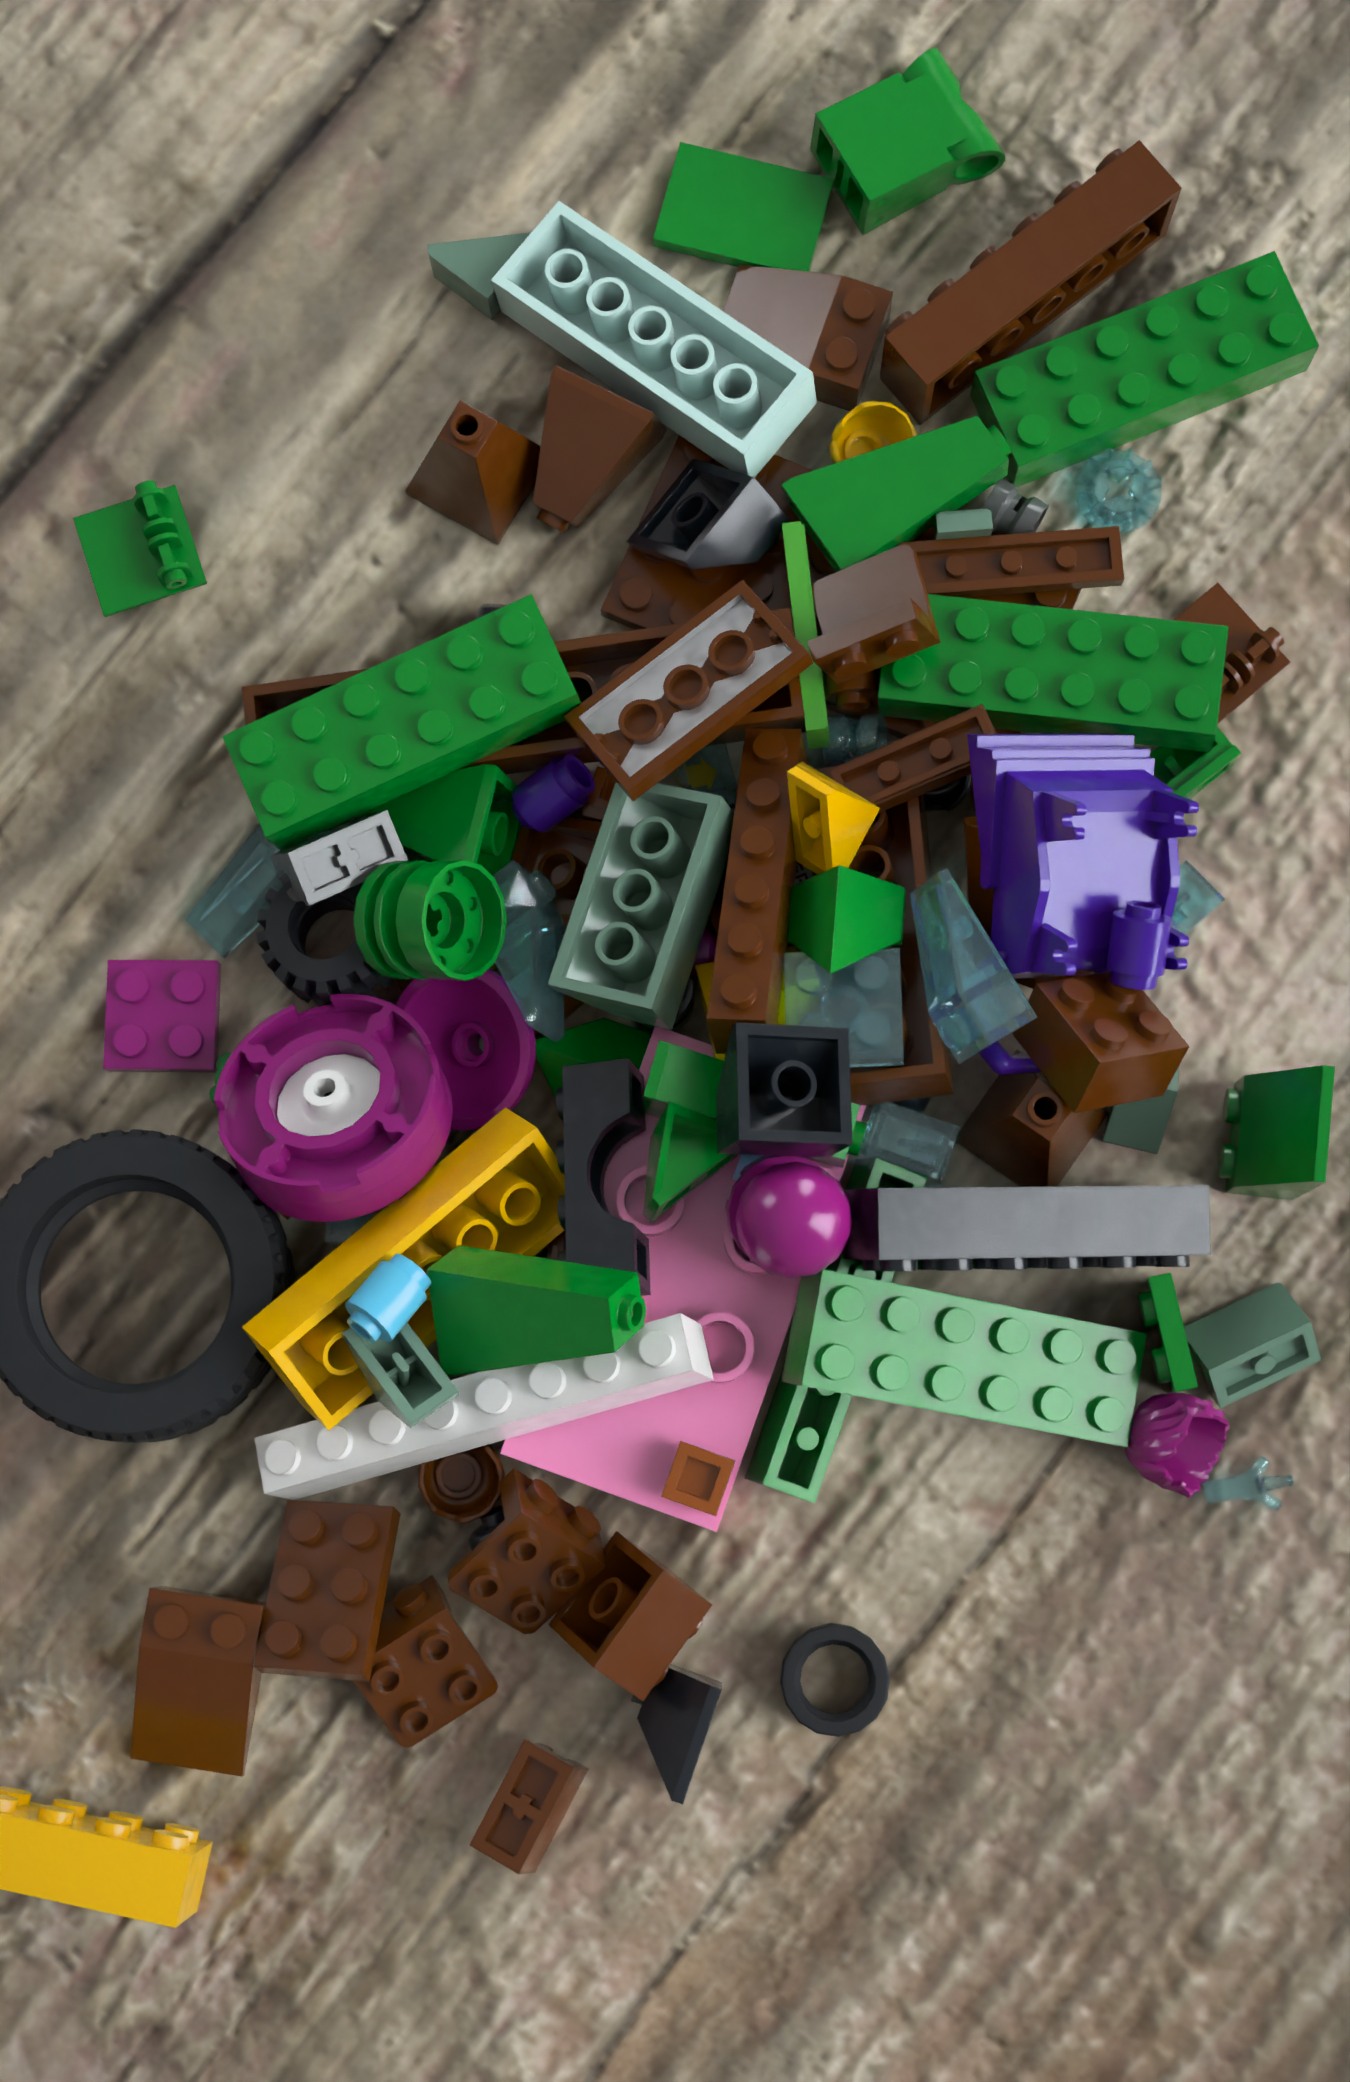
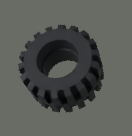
[256,873,393,1007]

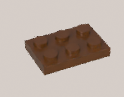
[253,1500,401,1682]

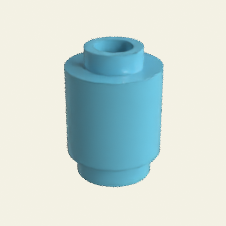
[345,1254,431,1343]

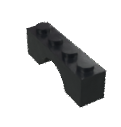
[555,1058,651,1296]

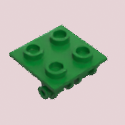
[73,481,207,617]

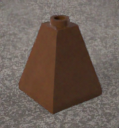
[533,365,667,533]
[405,400,541,545]
[953,1049,1109,1187]

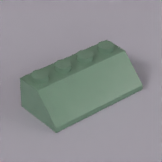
[547,783,734,1030]

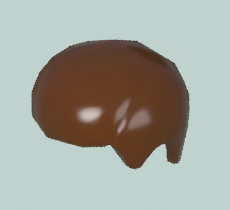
[418,1444,505,1524]

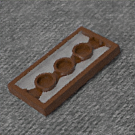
[564,580,813,801]

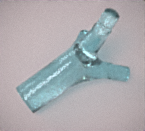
[1203,1457,1294,1511]

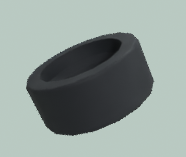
[780,1623,890,1737]

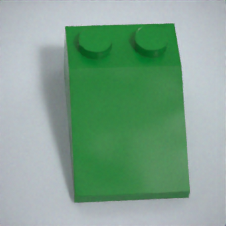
[1218,1065,1335,1200]

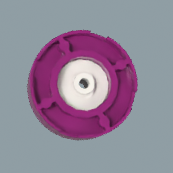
[214,994,453,1222]

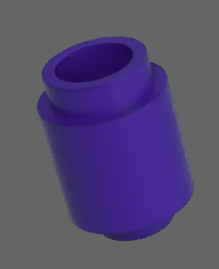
[512,754,595,833]
[1106,900,1172,990]

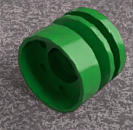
[353,860,507,981]

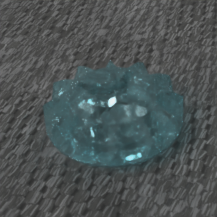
[1075,447,1162,533]

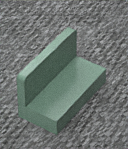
[1184,1283,1321,1409]

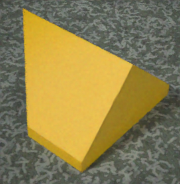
[787,761,880,874]

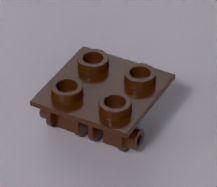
[1173,582,1290,724]

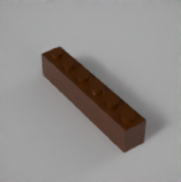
[707,728,808,1054]

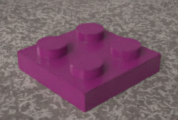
[103,960,221,1073]

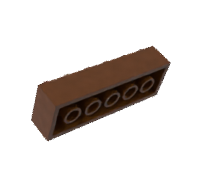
[880,140,1182,425]
[812,766,954,1106]

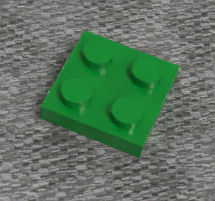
[1137,1273,1198,1393]

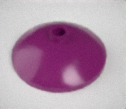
[396,969,536,1131]

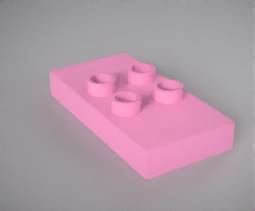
[500,1026,866,1532]

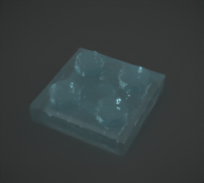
[784,948,904,1067]

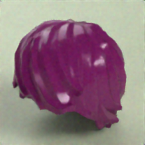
[1125,1392,1229,1498]

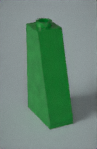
[781,415,1011,572]
[643,1040,867,1168]
[427,1245,646,1376]

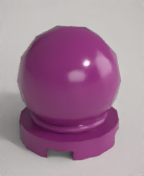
[725,1155,852,1278]

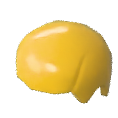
[829,401,917,464]

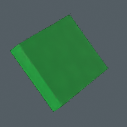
[653,142,834,272]

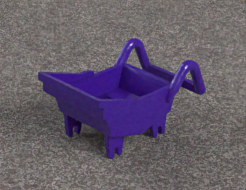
[953,733,1199,1075]

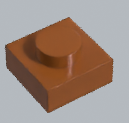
[661,1441,736,1516]

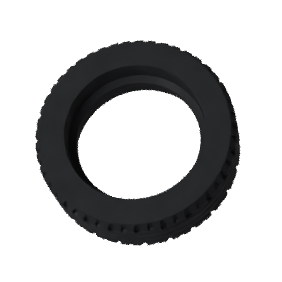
[0,1129,295,1443]

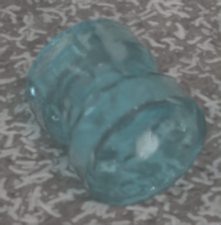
[822,713,888,768]

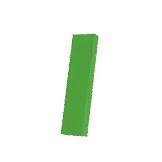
[782,521,830,750]

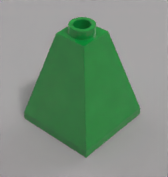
[361,764,522,892]

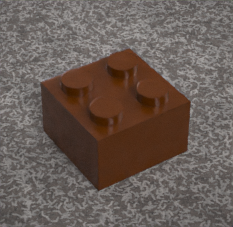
[1012,971,1189,1113]
[548,1531,712,1701]

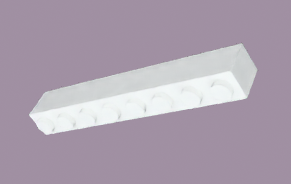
[254,1313,714,1500]

